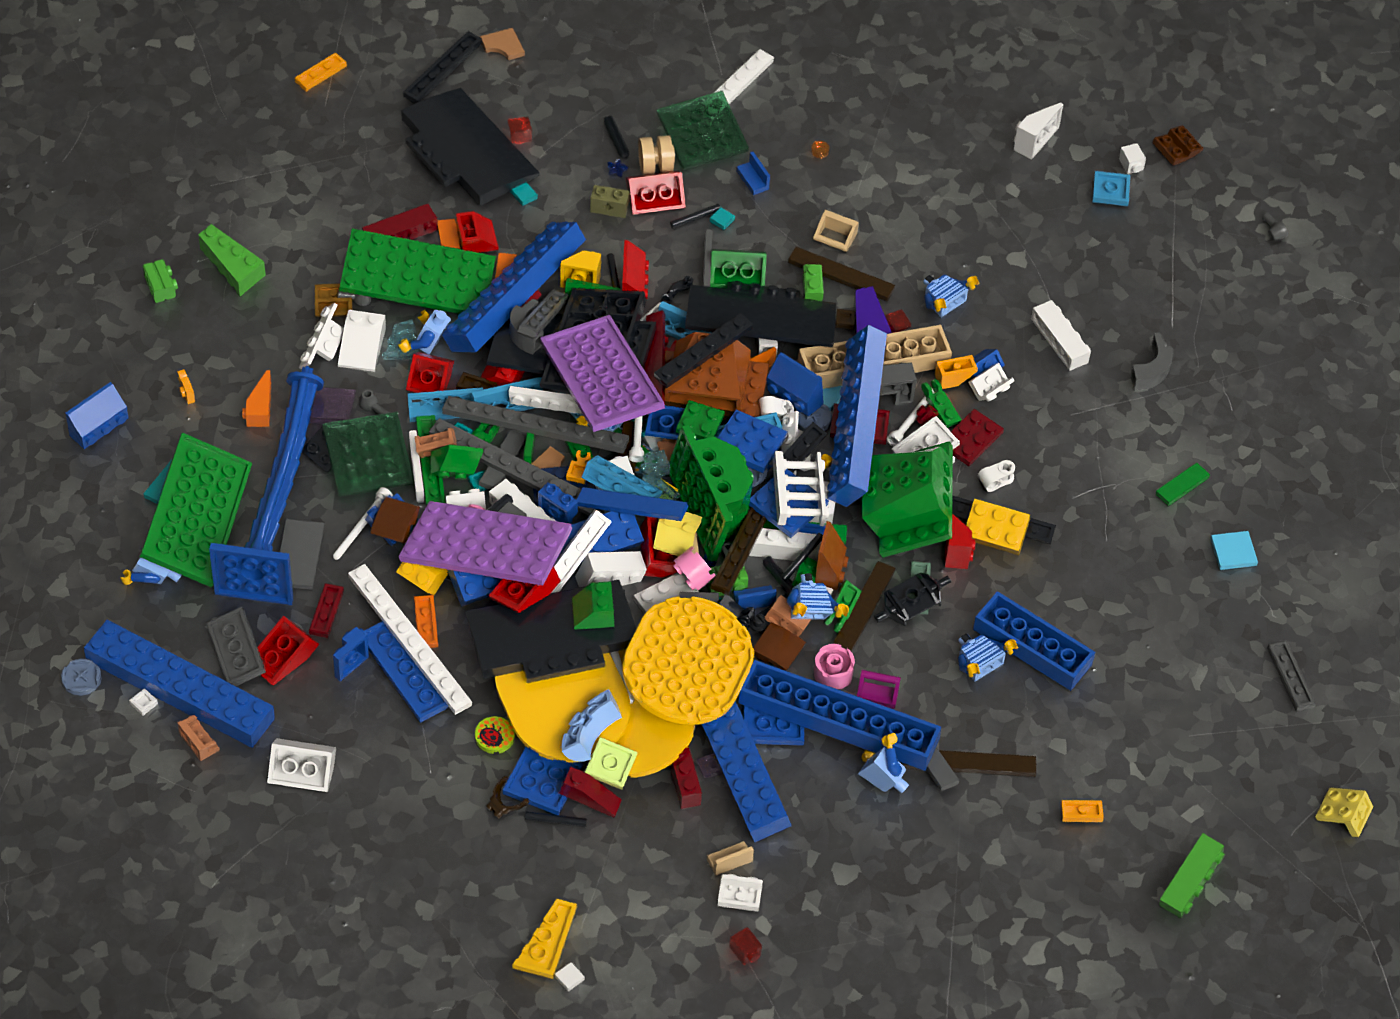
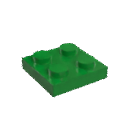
[676,400,725,440]

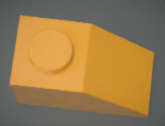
[935,355,978,389]

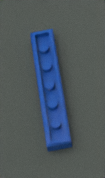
[576,487,688,521]

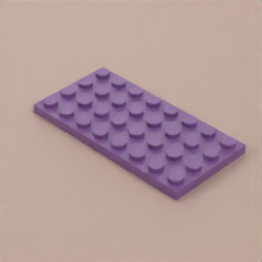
[540,315,665,432]
[399,501,572,586]

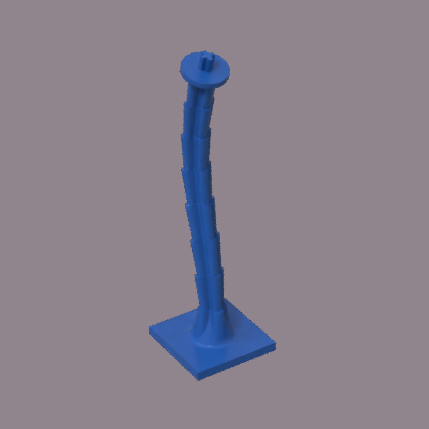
[209,366,324,605]

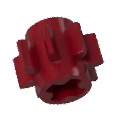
[916,405,939,426]

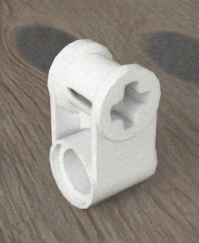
[759,396,794,421]
[977,460,1015,492]

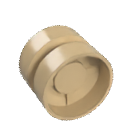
[638,135,675,175]

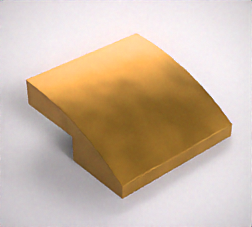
[315,284,352,317]

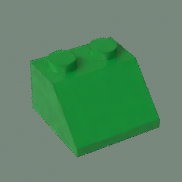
[431,444,483,480]
[572,582,614,630]

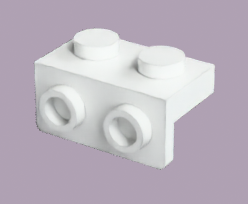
[968,363,1014,402]
[445,489,486,510]
[717,874,763,912]

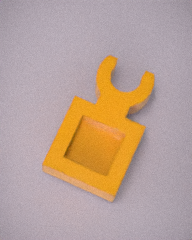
[177,369,195,404]
[566,450,591,484]

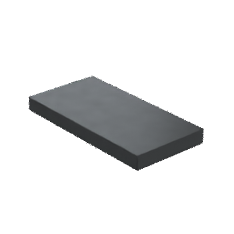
[280,519,325,590]
[206,606,266,686]

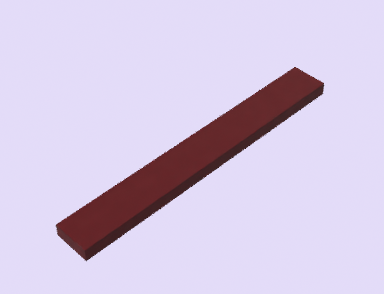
[645,310,665,404]

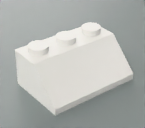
[267,738,336,792]

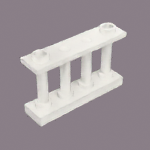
[773,451,829,526]

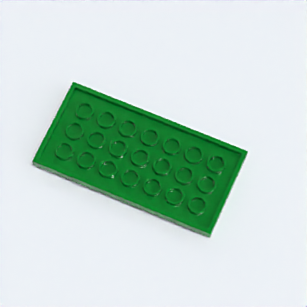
[339,229,496,314]
[139,432,252,587]

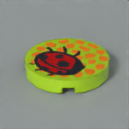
[475,716,515,754]

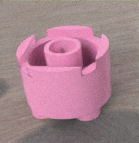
[673,546,716,591]
[814,644,855,690]

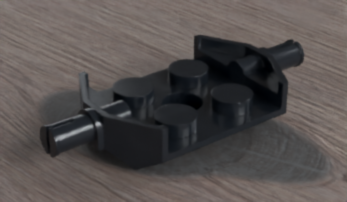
[874,572,951,626]

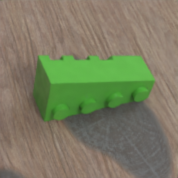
[198,224,266,296]
[1159,833,1225,918]

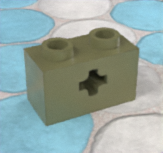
[590,185,629,218]

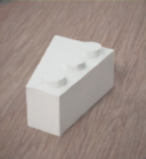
[575,551,647,588]

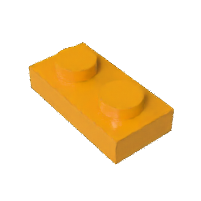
[1061,800,1104,822]

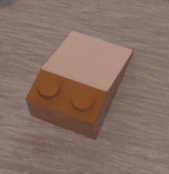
[815,521,849,590]

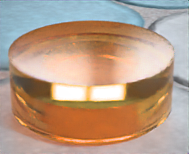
[811,141,829,158]

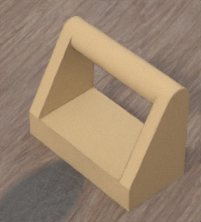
[813,210,859,252]

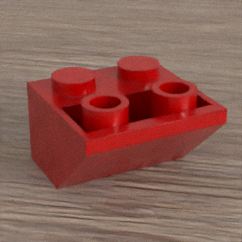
[456,211,499,253]

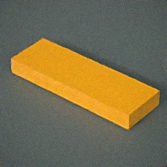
[295,52,347,91]

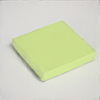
[585,737,638,790]

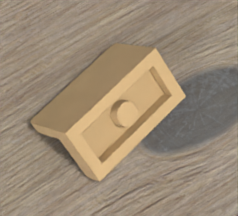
[707,841,754,876]

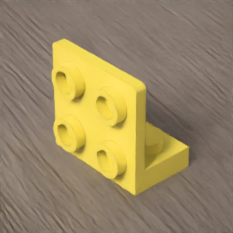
[653,512,702,556]
[1315,788,1373,837]

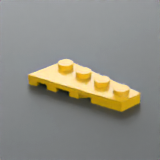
[513,899,577,979]

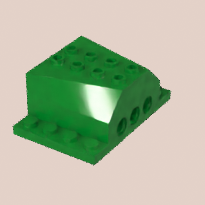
[667,425,754,563]
[862,441,953,558]

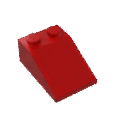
[489,567,561,613]
[258,616,319,686]

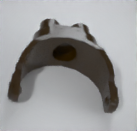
[486,776,530,819]

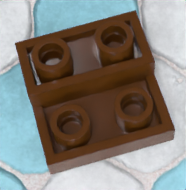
[1152,125,1204,165]
[370,497,420,543]
[753,622,806,671]

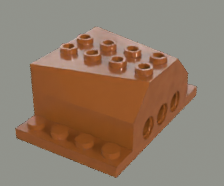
[665,332,769,417]

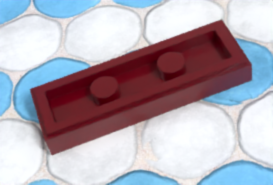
[309,583,344,638]

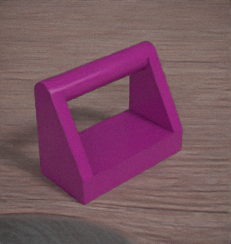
[857,670,901,709]

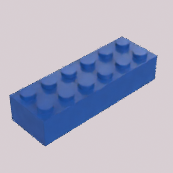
[973,591,1095,691]

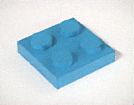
[1092,171,1130,206]

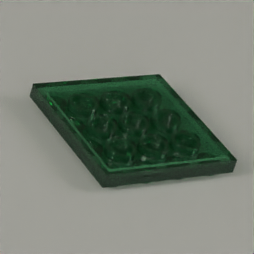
[657,90,749,171]
[322,412,414,497]

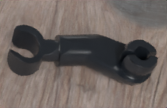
[660,276,693,305]

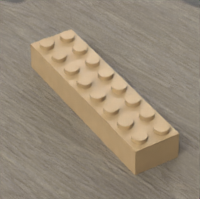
[798,325,952,389]

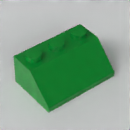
[710,249,767,288]

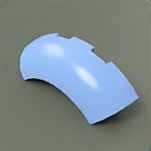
[562,689,622,762]

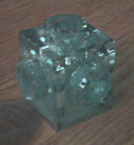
[640,449,670,480]

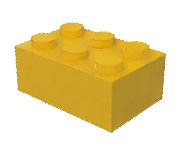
[966,499,1030,555]

